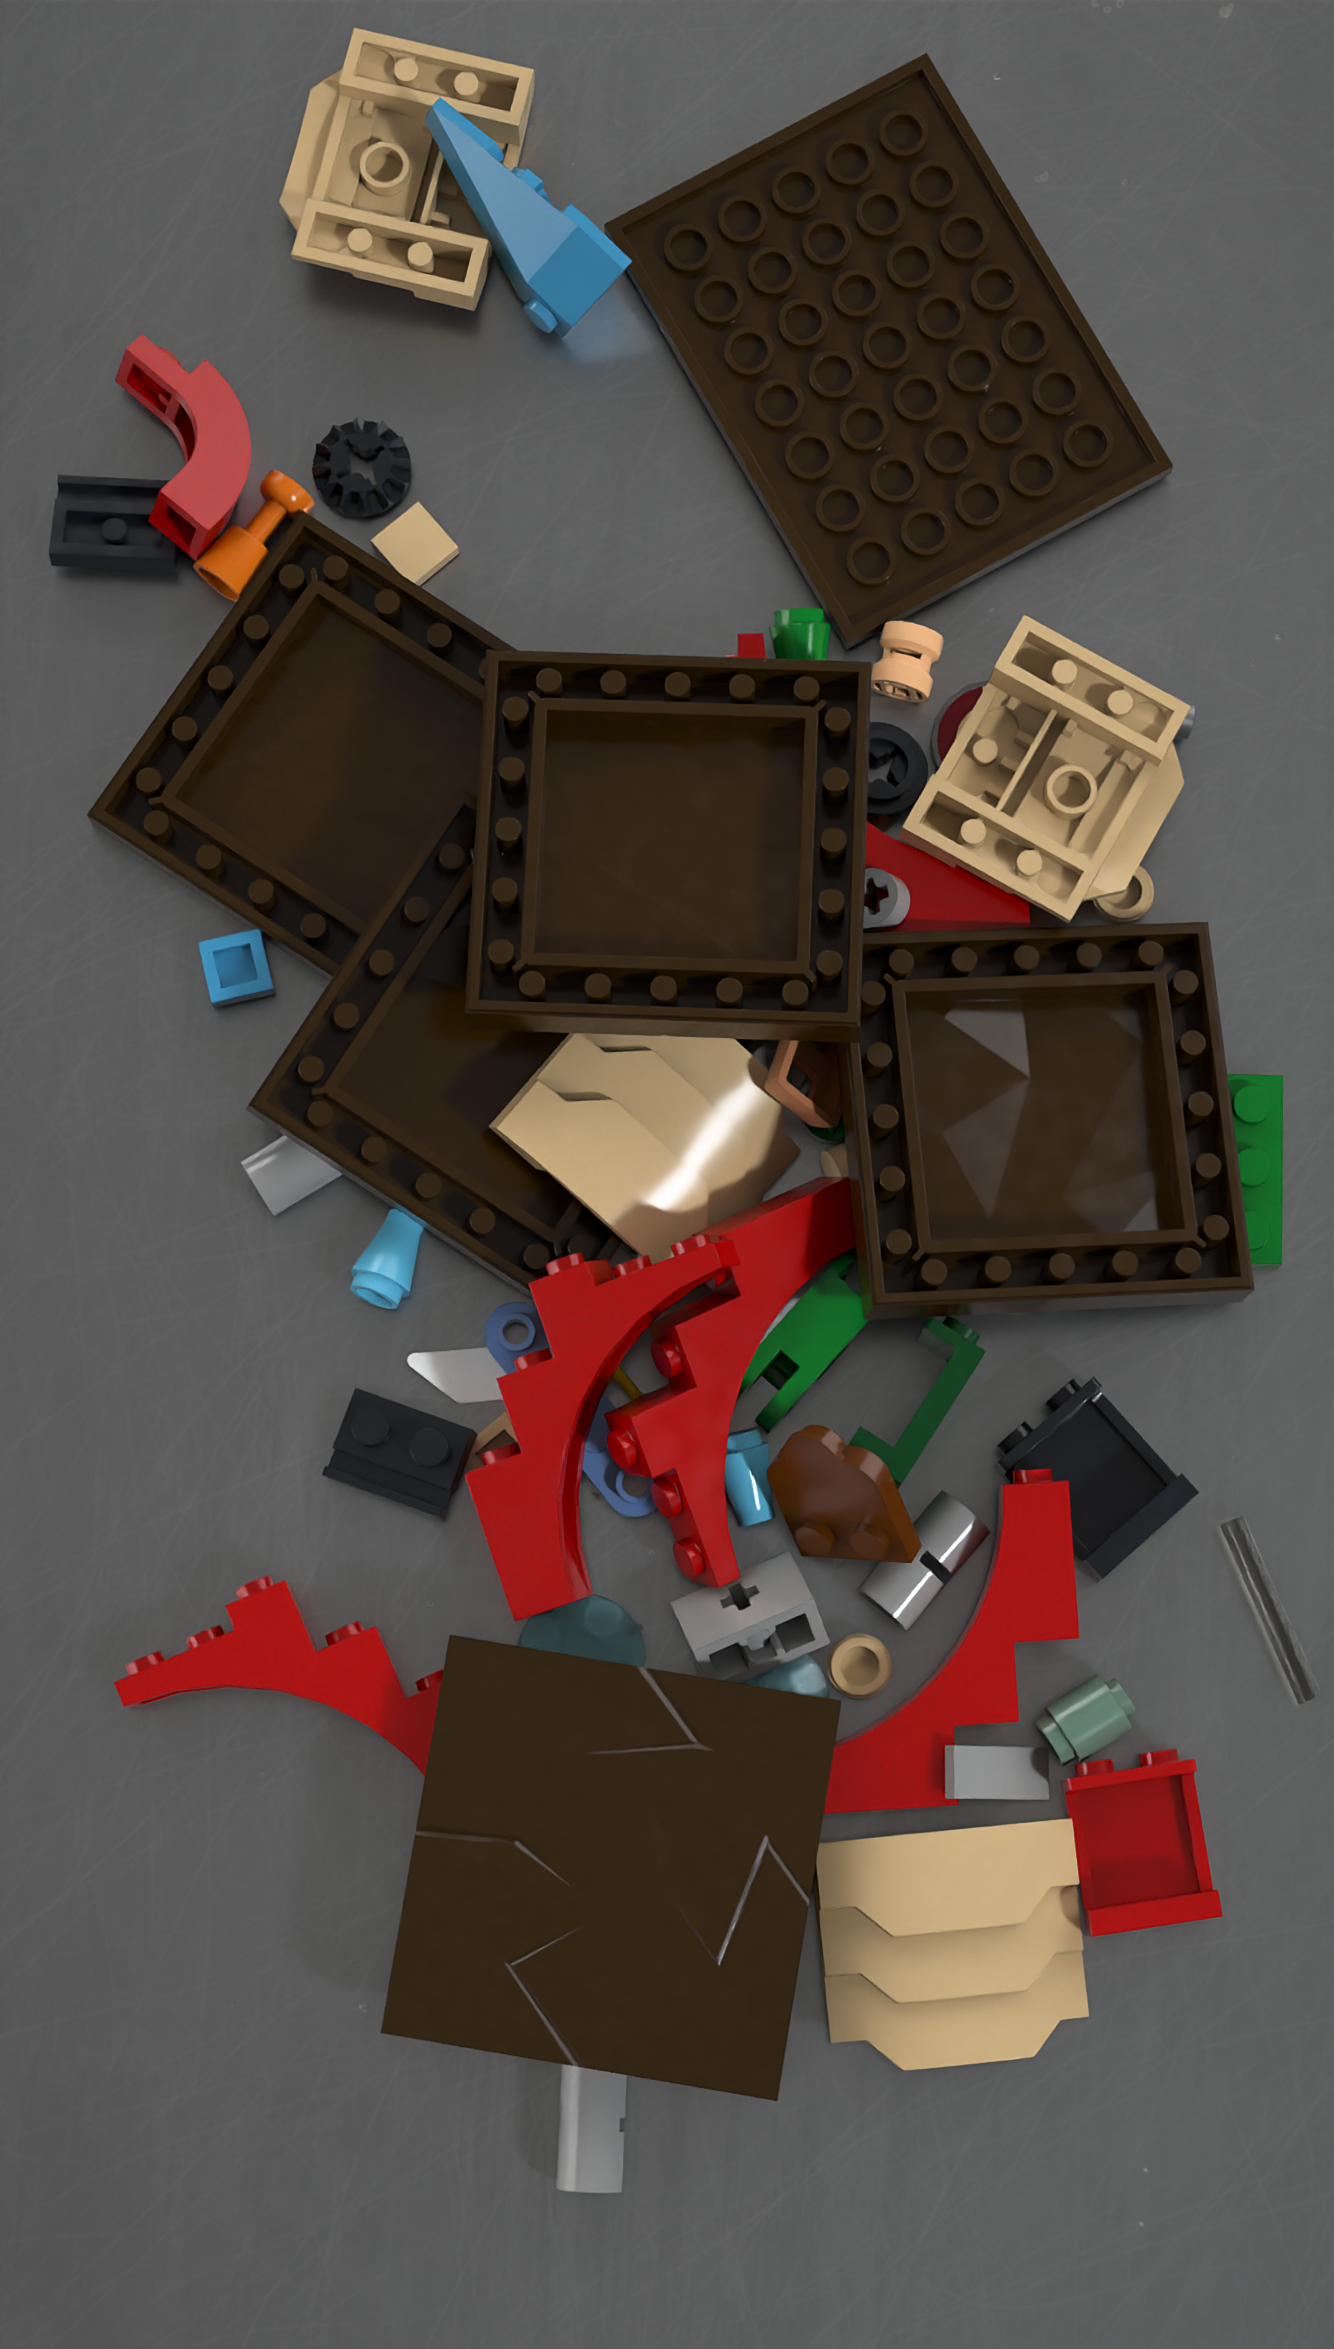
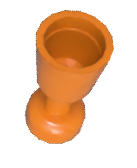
[193,469,315,602]

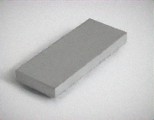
[945,1745,1049,1800]

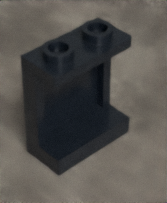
[994,1377,1199,1583]

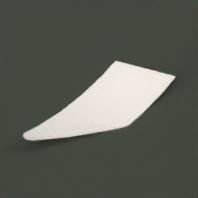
[407,1347,507,1404]

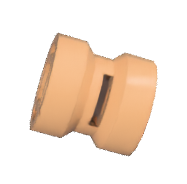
[871,621,945,703]

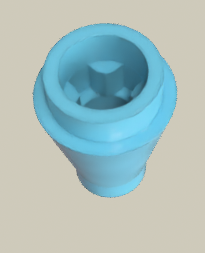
[350,1209,424,1309]
[724,1427,776,1527]

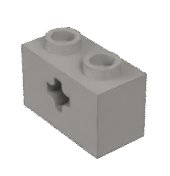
[670,1551,830,1683]

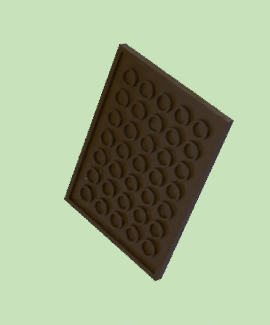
[604,53,1173,649]

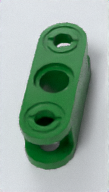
[736,1249,872,1434]

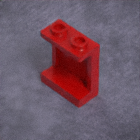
[1061,1748,1223,1937]

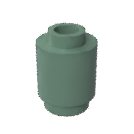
[1034,1674,1136,1766]

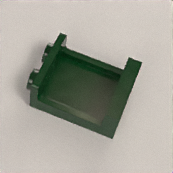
[847,1316,986,1490]

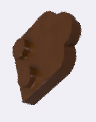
[767,1425,922,1563]

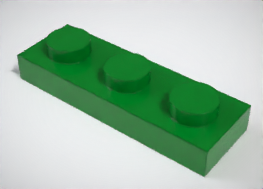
[1227,1074,1283,1268]

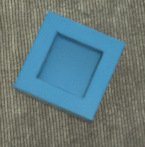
[198,929,275,1008]

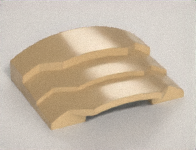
[279,28,535,311]
[899,615,1191,923]
[489,1033,801,1297]
[813,1818,1089,2071]

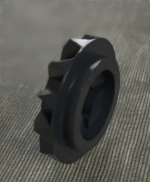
[312,416,412,516]
[867,722,928,819]

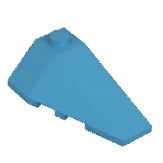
[424,97,632,338]

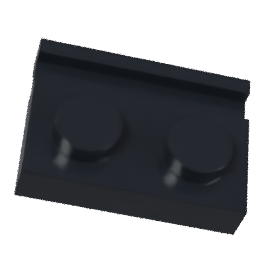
[49,475,179,572]
[322,1388,478,1521]

